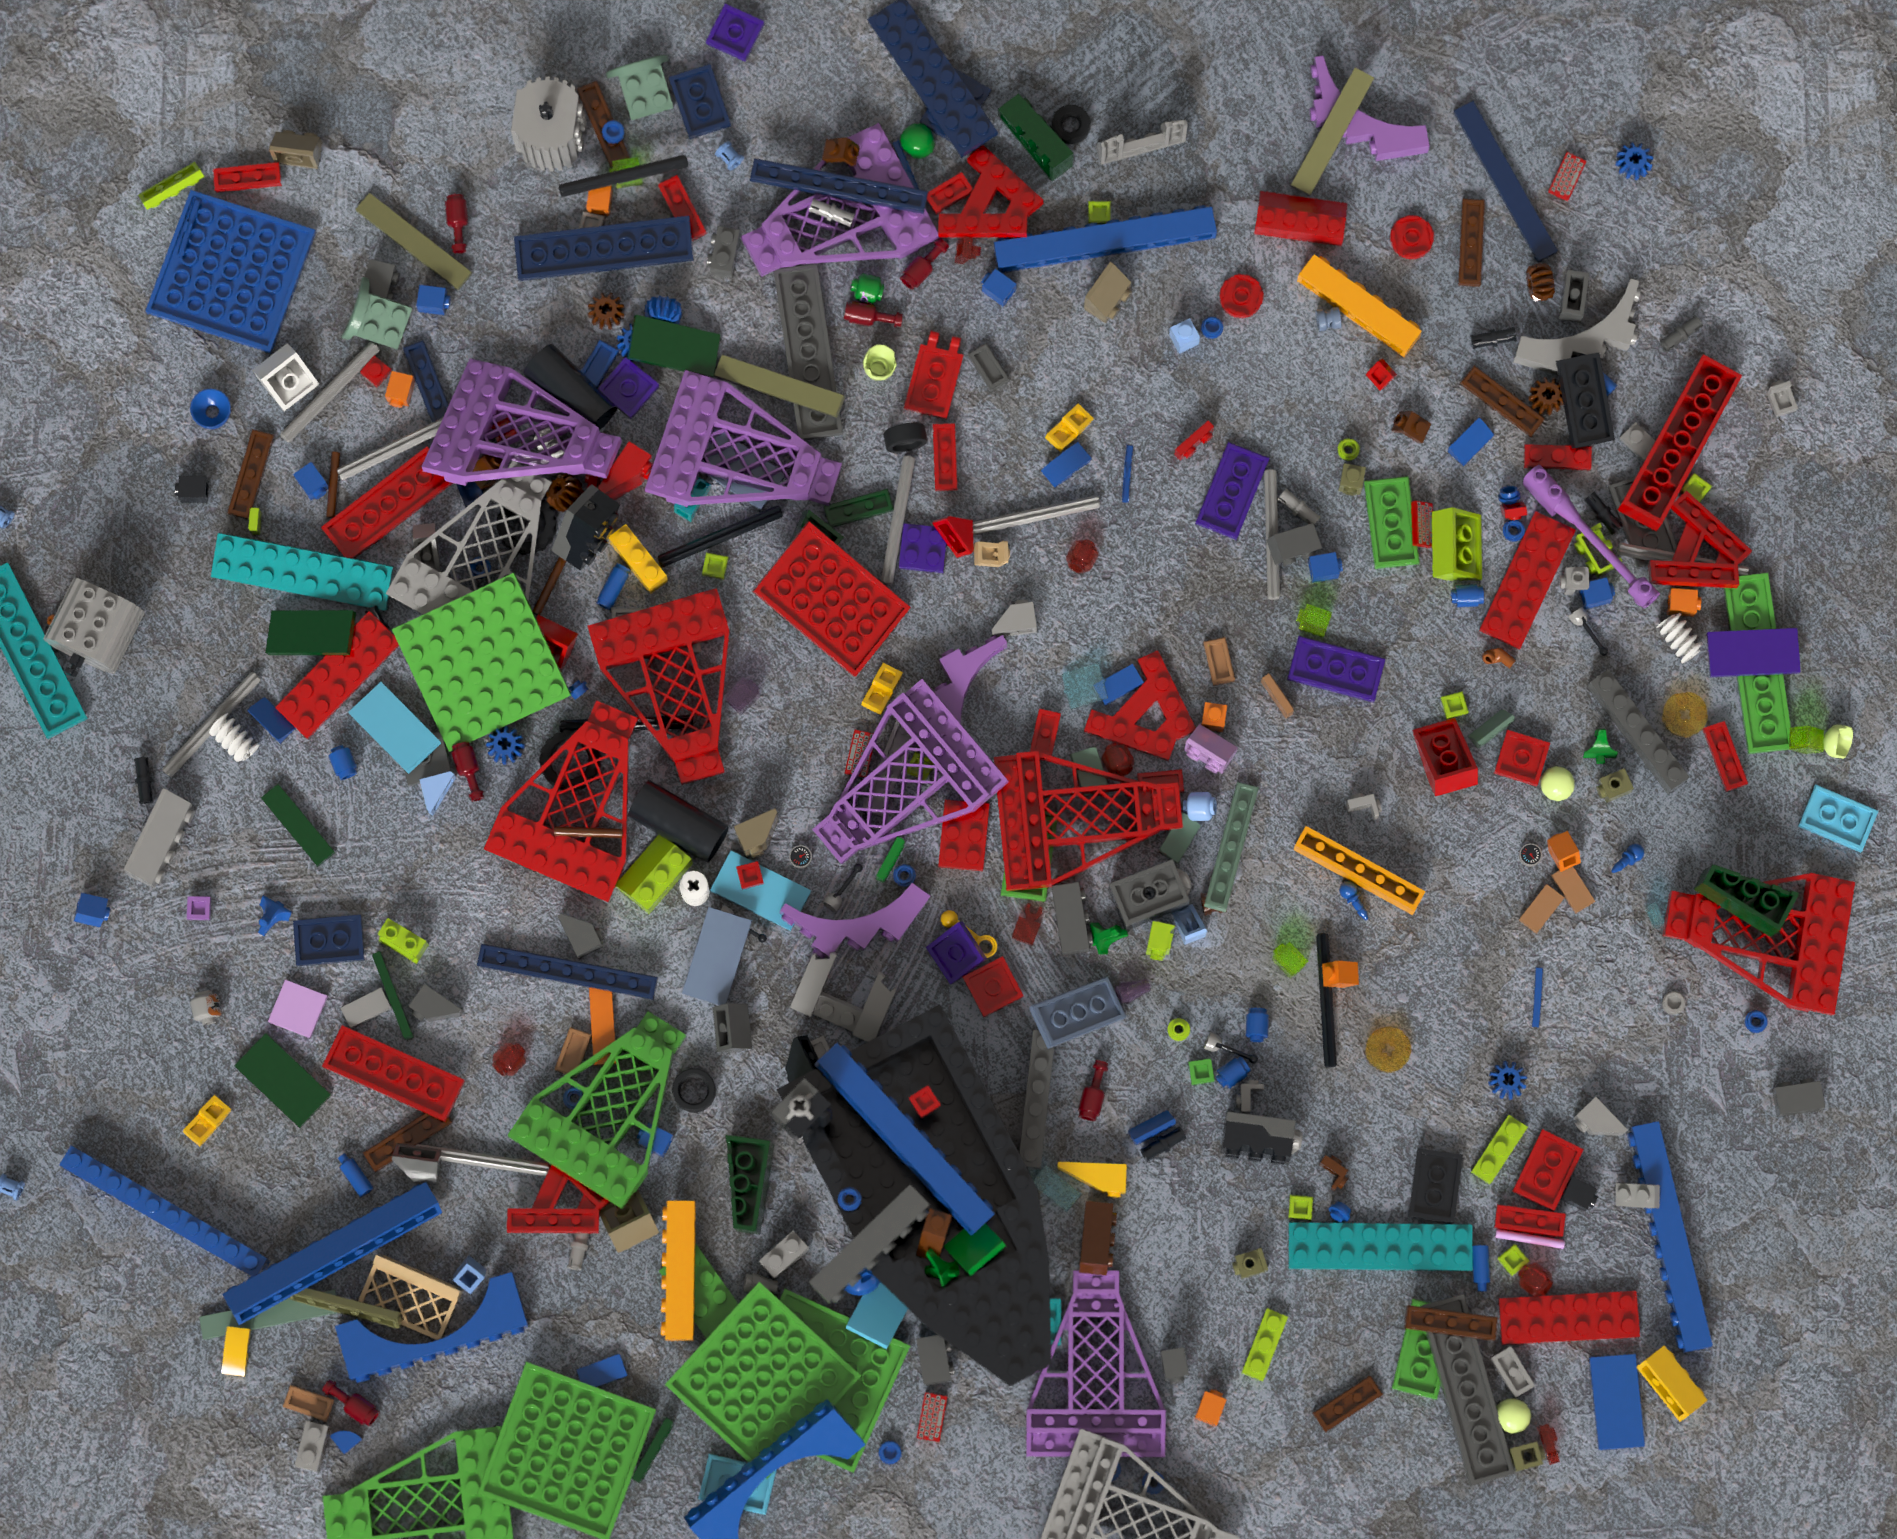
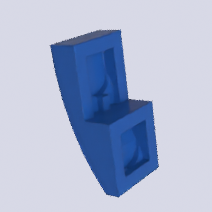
[1041,442,1092,488]

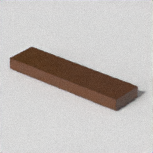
[577,80,631,168]
[1458,199,1485,287]
[1460,365,1545,437]
[227,429,275,520]
[363,1113,453,1173]
[1404,1305,1498,1341]

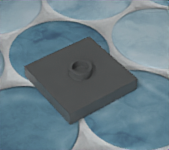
[404,732,452,786]

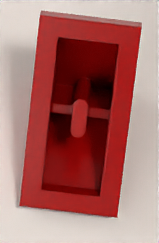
[932,516,974,558]

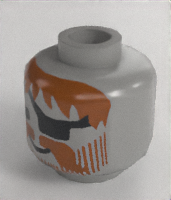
[190,990,222,1025]

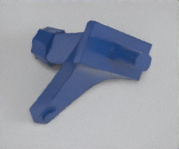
[258,895,292,936]

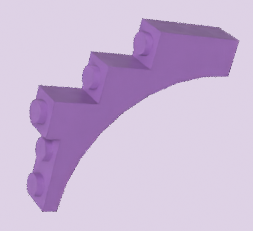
[1309,56,1429,161]
[934,635,1007,724]
[779,883,930,959]

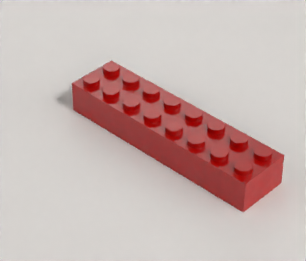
[1618,354,1742,532]

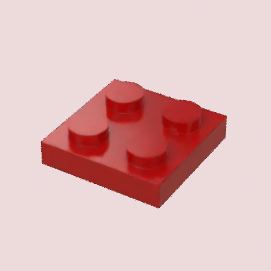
[1494,730,1550,787]
[963,956,1024,1018]

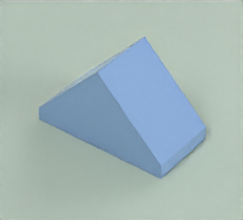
[419,771,456,816]
[1172,904,1207,945]

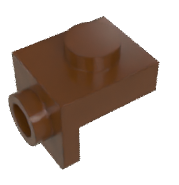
[822,137,860,166]
[1391,411,1431,443]
[1319,1155,1349,1191]

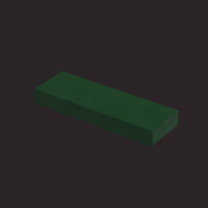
[823,488,894,528]
[631,1418,674,1484]

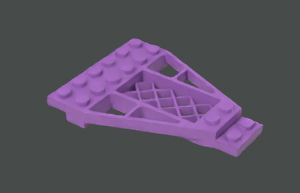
[741,123,939,277]
[422,359,622,486]
[645,370,842,508]
[812,679,1009,864]
[1026,1270,1166,1458]

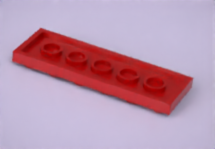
[321,446,453,558]
[1479,511,1576,650]
[275,611,399,739]
[322,1025,465,1122]
[1498,1291,1640,1345]

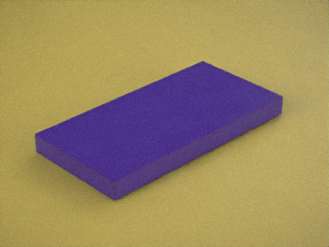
[1195,442,1270,540]
[1707,628,1801,677]
[1287,636,1385,703]

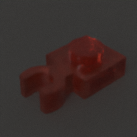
[1012,903,1042,946]
[1537,1424,1560,1465]

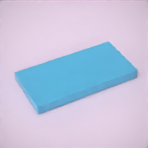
[348,682,441,774]
[710,851,811,931]

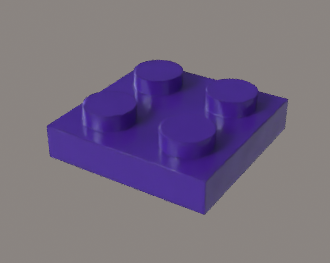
[706,4,765,62]
[599,357,660,419]
[899,523,946,573]
[926,921,987,985]

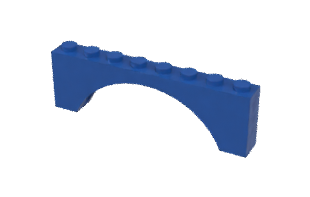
[335,1272,529,1383]
[684,1399,866,1539]

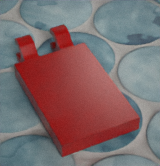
[904,331,964,420]

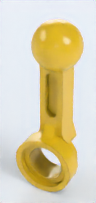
[940,910,997,958]

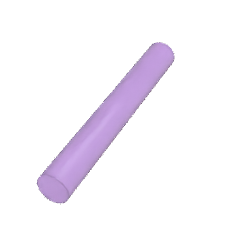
[1495,1229,1565,1249]

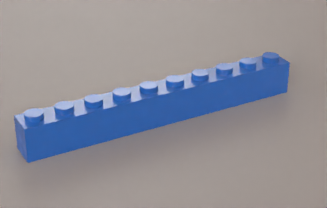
[994,205,1217,273]
[814,1043,994,1236]
[1627,1121,1713,1353]
[59,1146,271,1276]
[222,1182,442,1325]

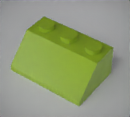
[1431,507,1482,581]
[616,835,693,914]

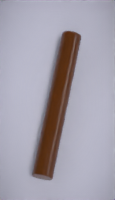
[326,452,340,519]
[532,556,567,615]
[554,827,623,838]

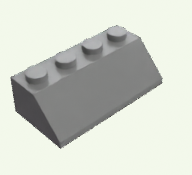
[123,788,195,888]

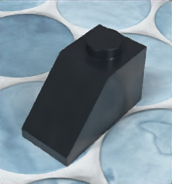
[785,1035,819,1082]

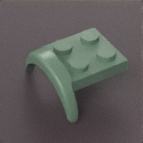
[606,54,673,120]
[341,277,412,350]

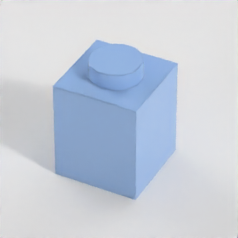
[1169,318,1200,354]

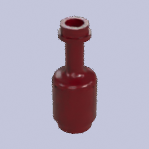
[445,194,468,254]
[900,238,949,290]
[844,301,903,327]
[451,741,484,802]
[1078,1060,1108,1121]
[322,1379,380,1427]

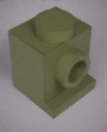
[1232,1248,1268,1280]
[1508,1442,1545,1472]

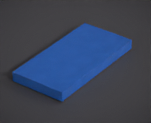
[1589,1354,1645,1450]

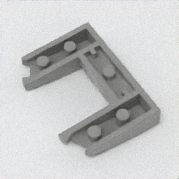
[1096,119,1188,165]
[790,952,897,1042]

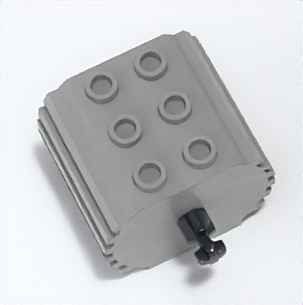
[511,77,586,171]
[43,578,145,677]

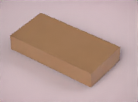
[1203,637,1235,686]
[1261,674,1294,719]
[1551,867,1595,914]
[1519,884,1565,934]
[554,1027,592,1078]
[283,1385,335,1422]

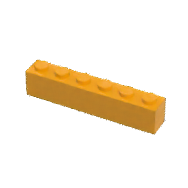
[1297,254,1422,358]
[1293,826,1426,915]
[661,1201,696,1341]

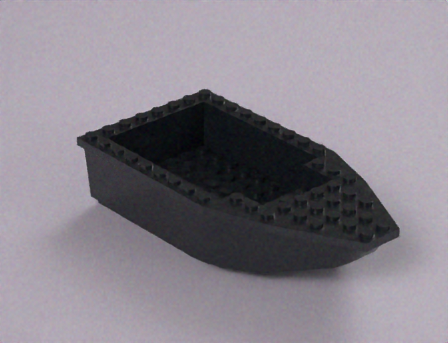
[776,1005,1051,1387]

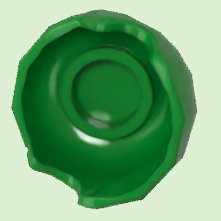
[900,123,935,159]

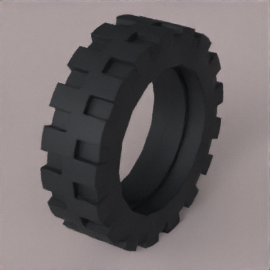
[496,499,557,555]
[539,730,600,792]

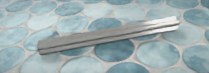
[280,342,380,442]
[337,418,443,480]
[881,455,915,585]
[1264,469,1280,600]
[973,495,1100,535]
[1617,543,1749,576]
[162,672,261,777]
[416,1144,550,1176]

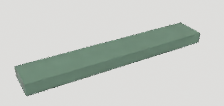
[1204,782,1259,913]
[199,1289,337,1340]

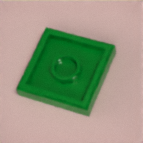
[943,1223,1006,1276]

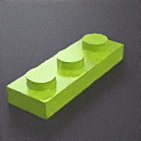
[138,162,204,210]
[1471,1115,1528,1185]
[1241,1308,1288,1382]

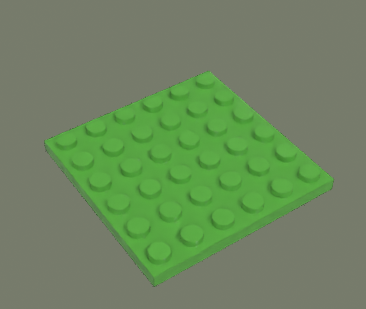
[392,572,572,752]
[665,1282,861,1479]
[780,1289,910,1473]
[477,1362,656,1539]

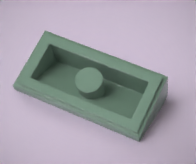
[1468,710,1515,749]
[1070,747,1108,797]
[1159,812,1201,864]

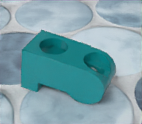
[674,477,711,522]

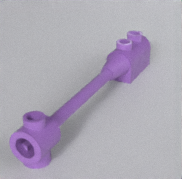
[1523,465,1660,609]

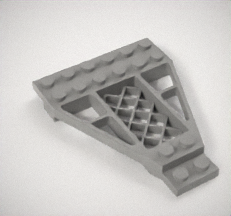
[386,461,552,615]
[1040,1428,1240,1539]

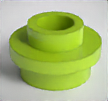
[1337,438,1360,461]
[1167,1018,1190,1041]

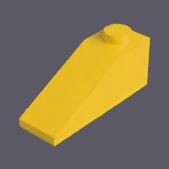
[1057,1162,1127,1198]

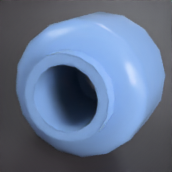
[1183,792,1217,821]

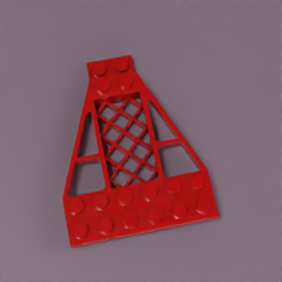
[587,588,730,785]
[484,700,639,902]
[993,751,1183,891]
[1663,873,1855,1016]

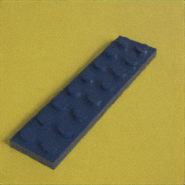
[867,0,998,158]
[514,216,694,281]

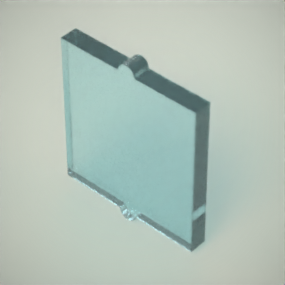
[1062,663,1108,710]

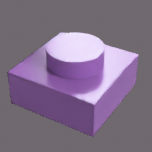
[187,896,211,920]

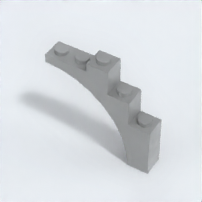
[1513,279,1641,375]

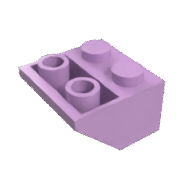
[1184,724,1238,774]

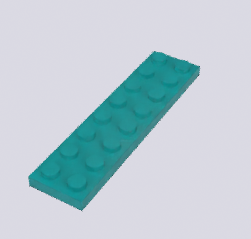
[211,532,394,611]
[0,562,88,739]
[1288,1222,1473,1271]

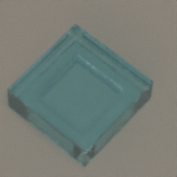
[1645,902,1665,929]

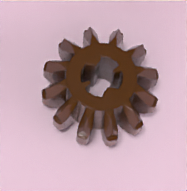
[1526,263,1555,301]
[588,292,625,330]
[1528,377,1564,415]
[545,473,584,512]

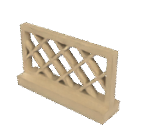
[358,1253,464,1340]

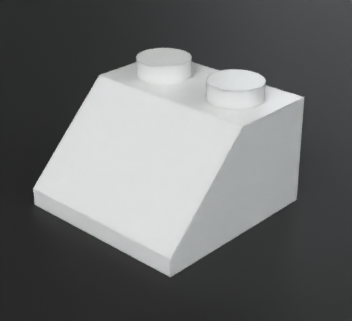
[252,344,319,411]

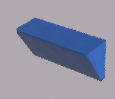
[1447,417,1494,467]
[247,697,296,744]
[1128,1110,1176,1146]

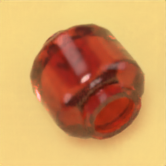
[1066,539,1099,574]
[1101,743,1135,777]
[492,1043,526,1076]
[1518,1262,1553,1297]

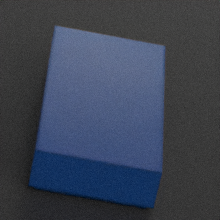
[581,340,619,387]
[1094,664,1144,706]
[577,1354,628,1388]

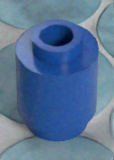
[1451,584,1484,608]
[328,745,357,780]
[1246,1008,1269,1042]
[1216,1056,1251,1089]

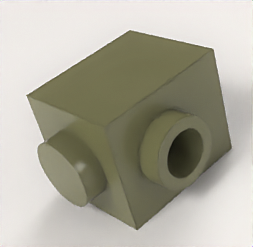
[1338,463,1366,496]
[1596,768,1634,803]

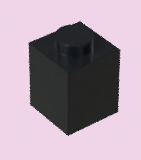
[175,476,209,503]
[1560,1177,1598,1211]

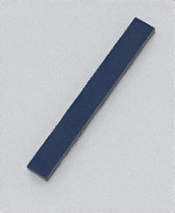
[1453,101,1558,262]
[750,158,928,214]
[403,340,484,508]
[477,943,658,1000]

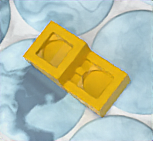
[1045,404,1094,453]
[861,663,903,715]
[183,1095,231,1147]
[222,1326,251,1377]

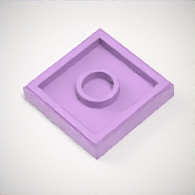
[268,980,328,1039]

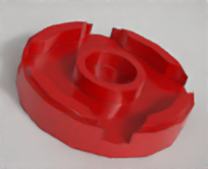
[1390,215,1434,259]
[1219,274,1264,318]

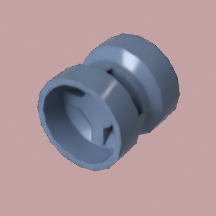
[1316,306,1341,332]

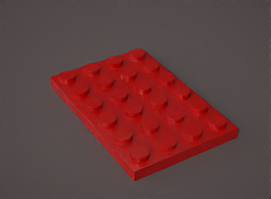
[752,522,911,677]

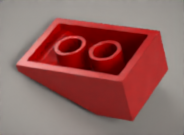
[598,441,653,500]
[1412,718,1478,797]

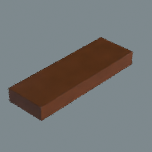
[1312,1375,1383,1433]

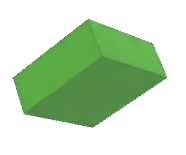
[1188,1059,1215,1085]

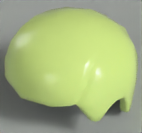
[863,344,897,381]
[1823,724,1853,759]
[1540,766,1575,801]
[1496,1398,1531,1434]

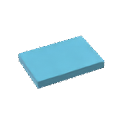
[1798,784,1879,853]
[846,1282,908,1349]
[698,1454,777,1515]

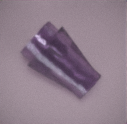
[1115,979,1151,1004]

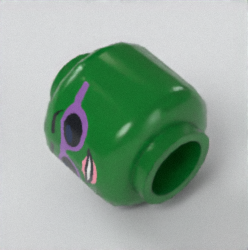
[850,273,884,304]

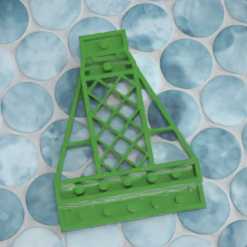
[508,1011,686,1209]
[323,1426,514,1539]

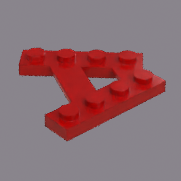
[938,145,1044,237]
[1648,491,1752,588]
[1084,650,1196,762]
[507,1165,610,1233]

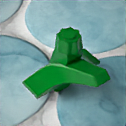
[1583,729,1618,764]
[1089,922,1128,955]
[924,1248,960,1286]

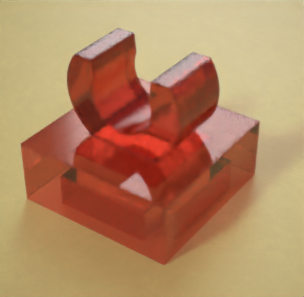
[955,236,981,264]

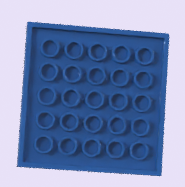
[145,190,316,354]

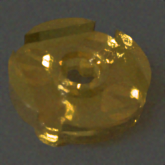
[1662,692,1708,738]
[1365,1027,1411,1073]

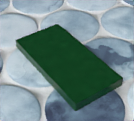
[627,315,721,378]
[265,610,356,655]
[234,1033,332,1128]

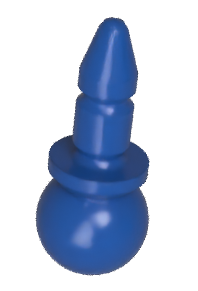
[1611,844,1645,873]
[1339,881,1368,920]

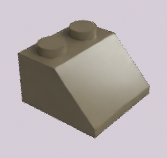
[269,130,322,169]
[1084,262,1132,324]
[734,808,779,859]
[600,1190,659,1253]

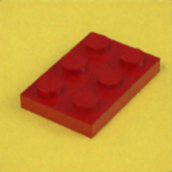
[938,799,990,871]
[1512,1129,1584,1212]

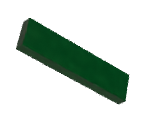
[261,784,335,867]
[372,951,415,1041]

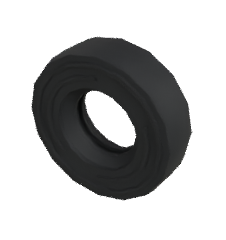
[1052,105,1090,144]

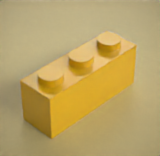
[608,524,668,595]
[1637,1346,1708,1422]

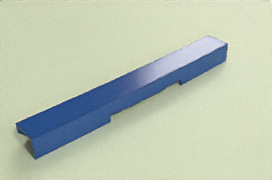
[892,139,919,189]
[1122,445,1133,503]
[1532,967,1543,1028]

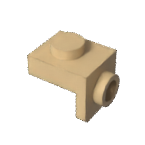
[974,541,1010,567]

